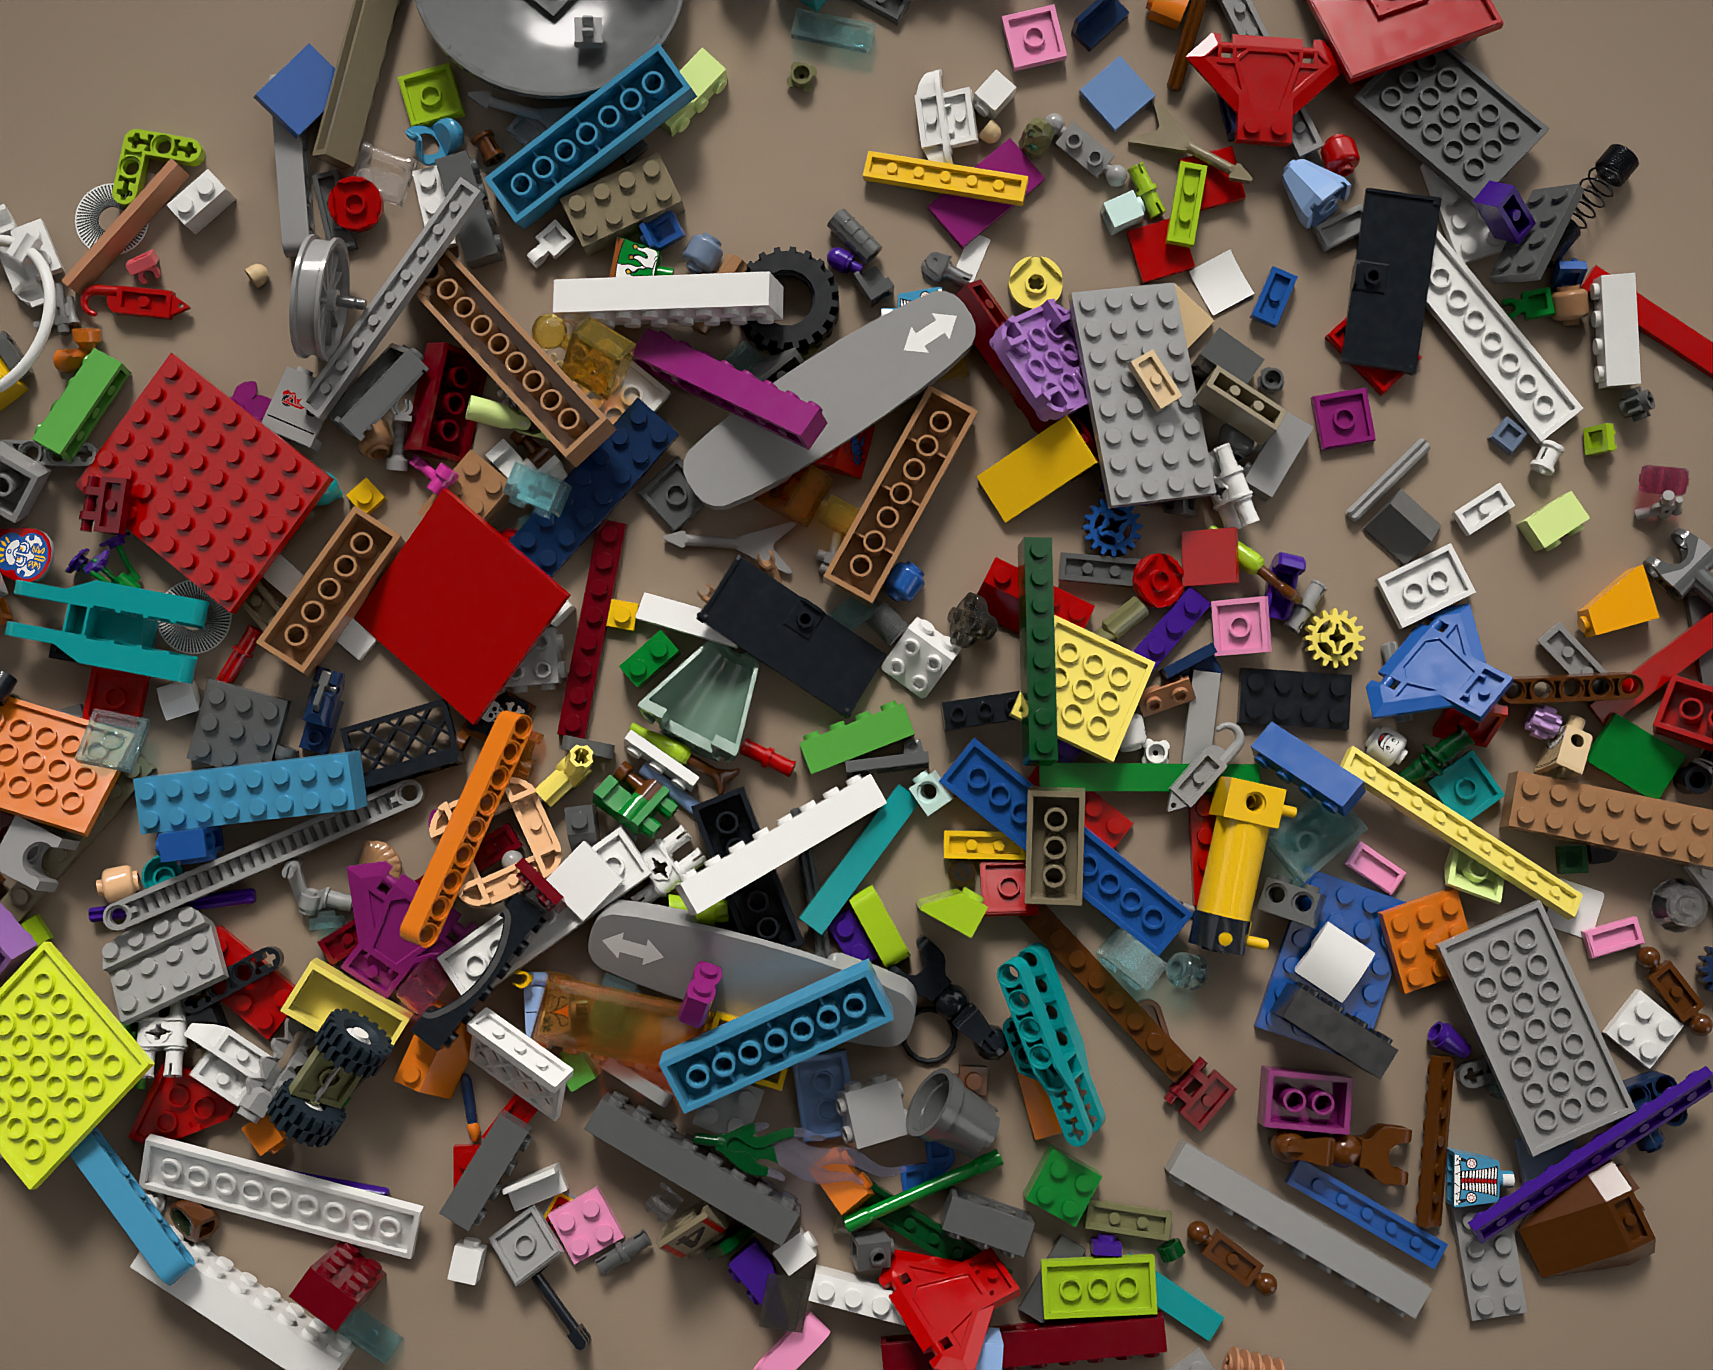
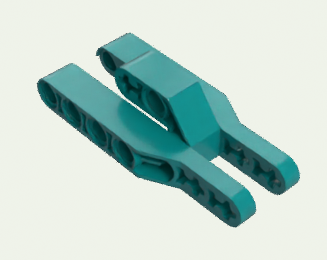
[4,580,210,684]
[997,942,1106,1147]

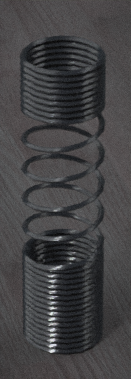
[1546,144,1639,268]

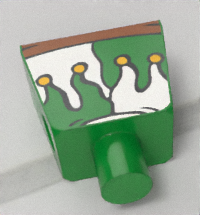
[609,237,674,277]

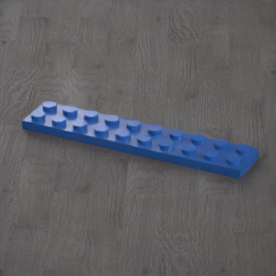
[939,737,1194,957]

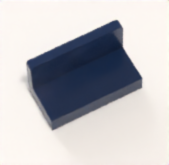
[1071,0,1130,52]
[1159,643,1223,682]

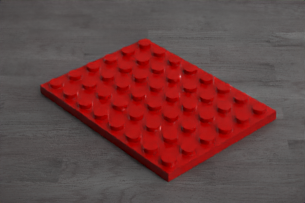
[75,353,334,614]

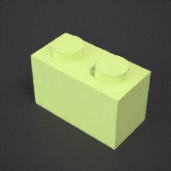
[1517,491,1590,552]

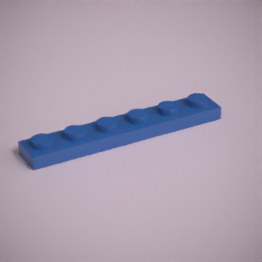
[1285,1160,1448,1269]

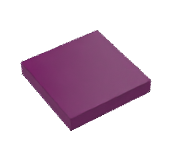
[1310,388,1376,451]

